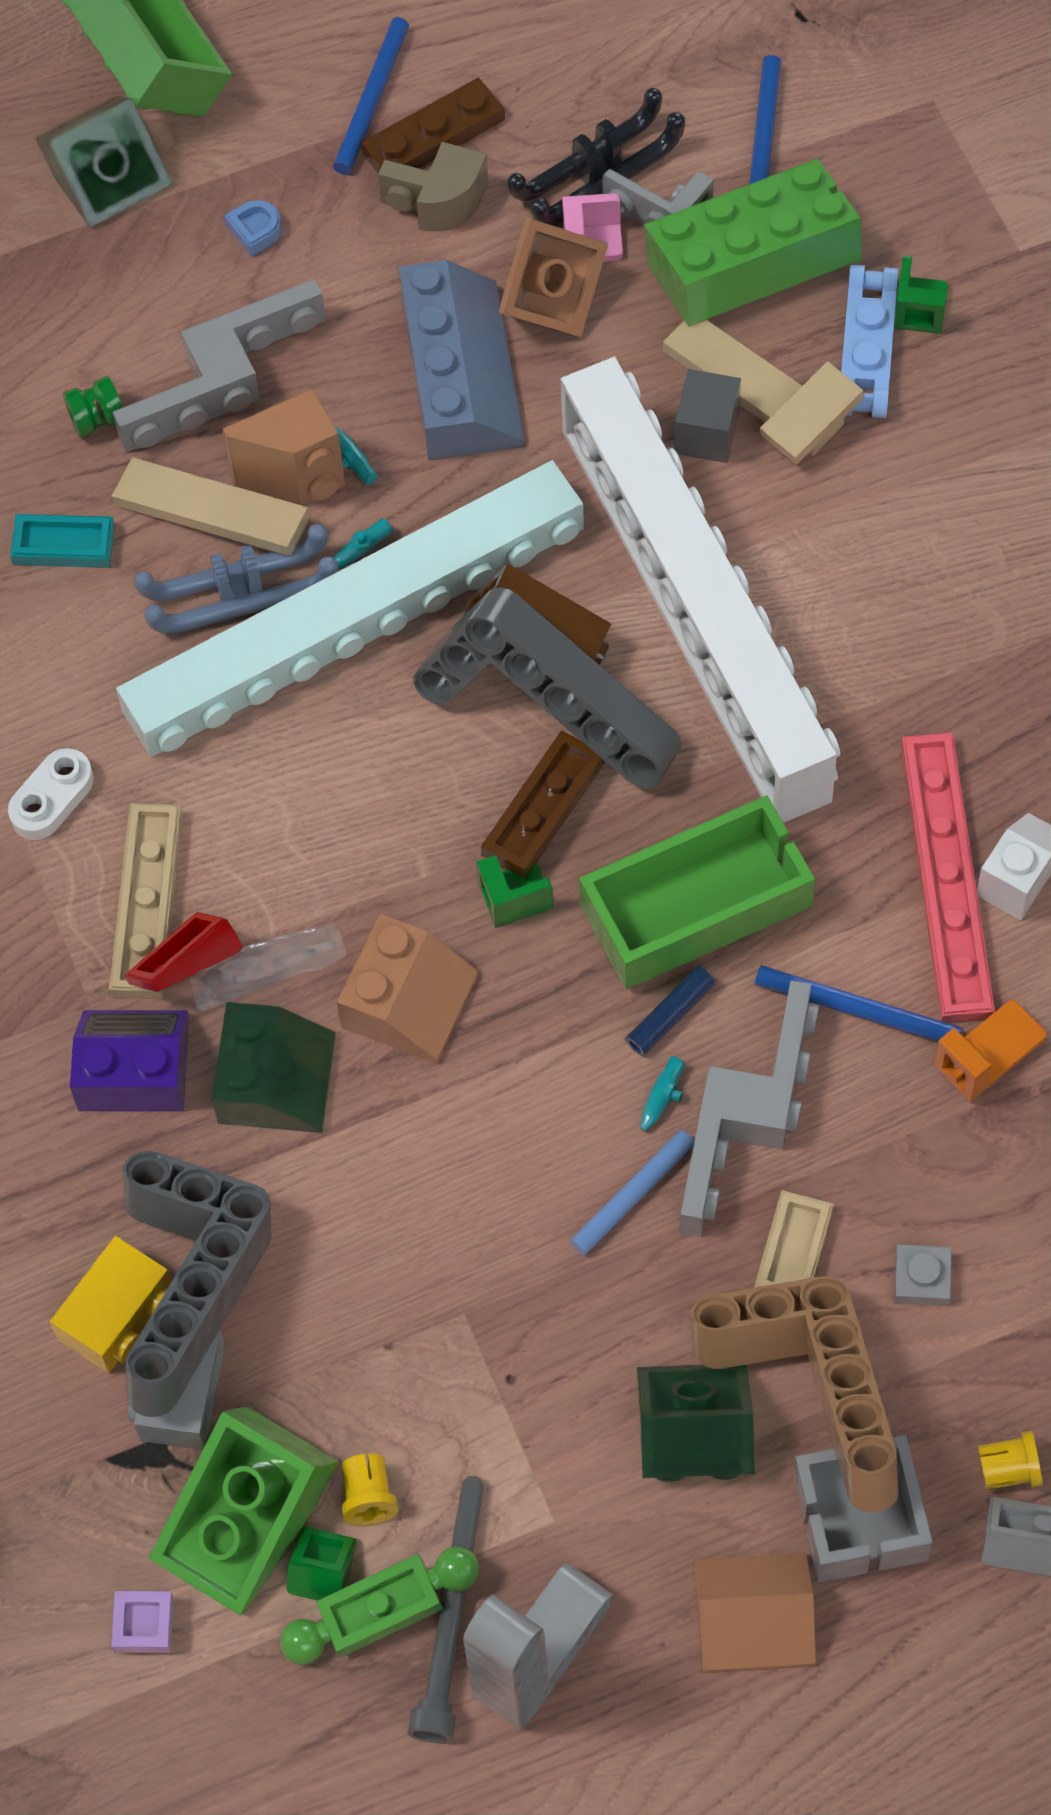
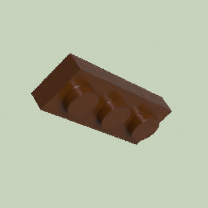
[361,77,505,173]
[481,730,605,879]

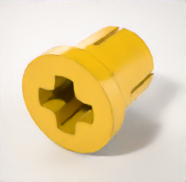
[978,1430,1043,1490]
[341,1453,399,1526]

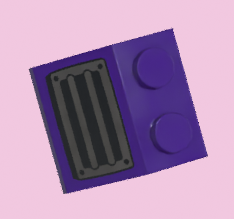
[70,1010,189,1111]

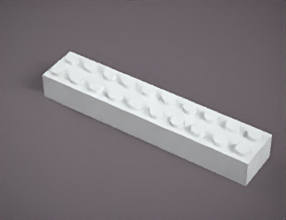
[561,356,840,823]

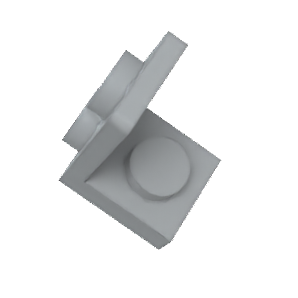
[603,169,714,226]

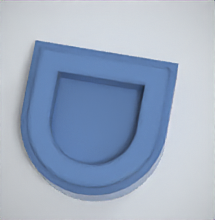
[224,200,282,257]

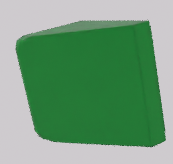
[286,1526,357,1601]

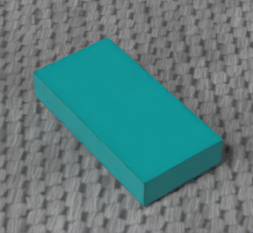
[10,514,115,568]

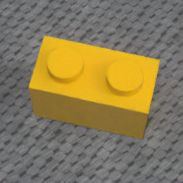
[49,1235,172,1374]

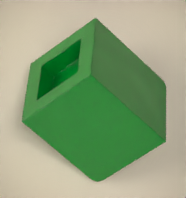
[894,255,948,334]
[476,855,554,928]

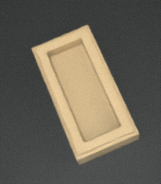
[760,361,864,465]
[754,1190,834,1288]

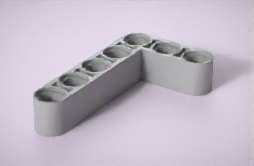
[463,1563,614,1730]

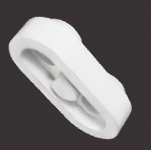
[8,748,94,840]

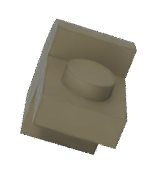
[378,142,488,231]

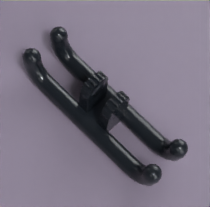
[507,88,685,225]

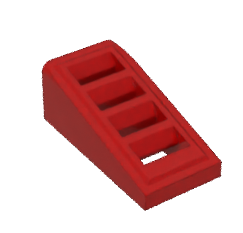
[124,912,243,992]

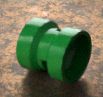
[63,376,123,438]

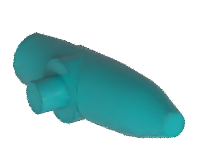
[334,426,378,485]
[333,518,393,569]
[640,1056,686,1132]

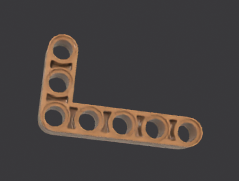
[691,1276,898,1512]

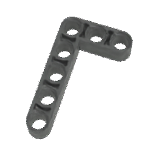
[413,587,681,788]
[123,1151,271,1417]

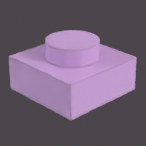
[111,1591,173,1653]

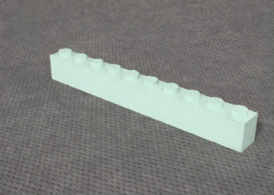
[116,460,584,758]

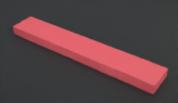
[901,732,995,1023]

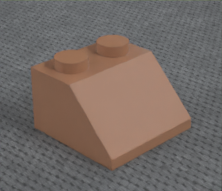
[222,389,345,506]
[337,913,479,1064]

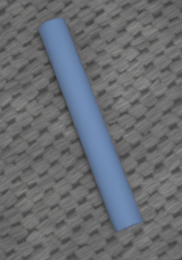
[570,1130,695,1256]

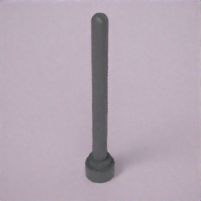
[407,1476,484,1744]

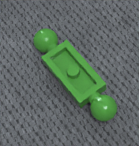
[280,1546,479,1665]

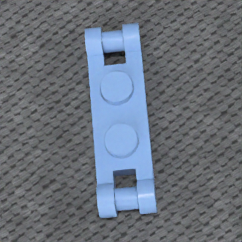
[841,265,899,419]

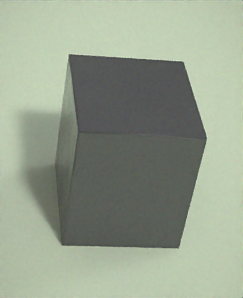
[675,369,741,463]

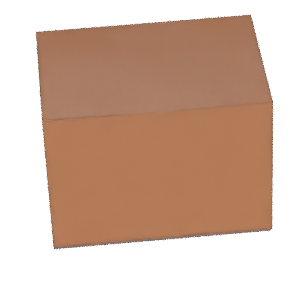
[498,218,609,337]
[694,1553,816,1673]

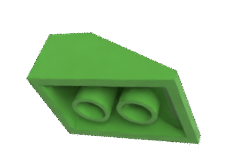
[148,1407,339,1615]

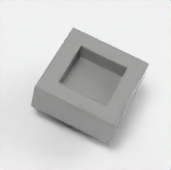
[894,1245,951,1306]

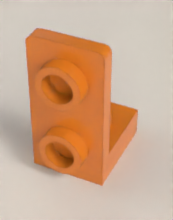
[934,1000,1047,1103]

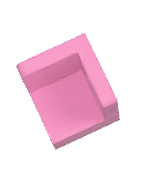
[562,193,623,262]

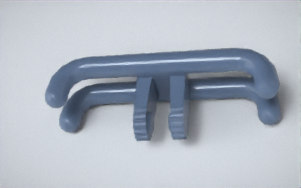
[134,524,339,634]

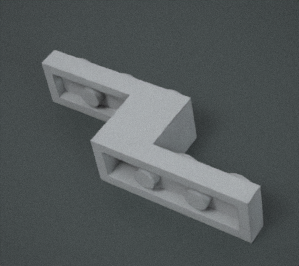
[113,279,326,453]
[680,981,819,1237]

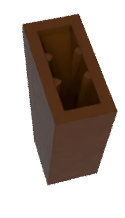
[463,563,611,665]

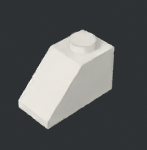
[977,813,1051,920]

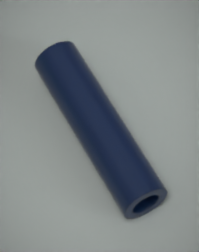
[625,966,716,1056]

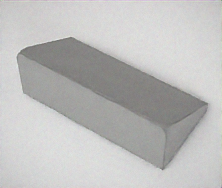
[981,1496,1051,1576]

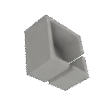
[793,1435,933,1583]

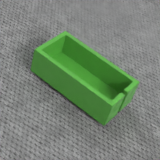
[62,0,233,116]
[644,158,862,326]
[579,795,815,990]

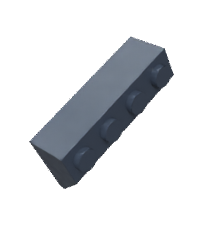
[399,260,525,460]

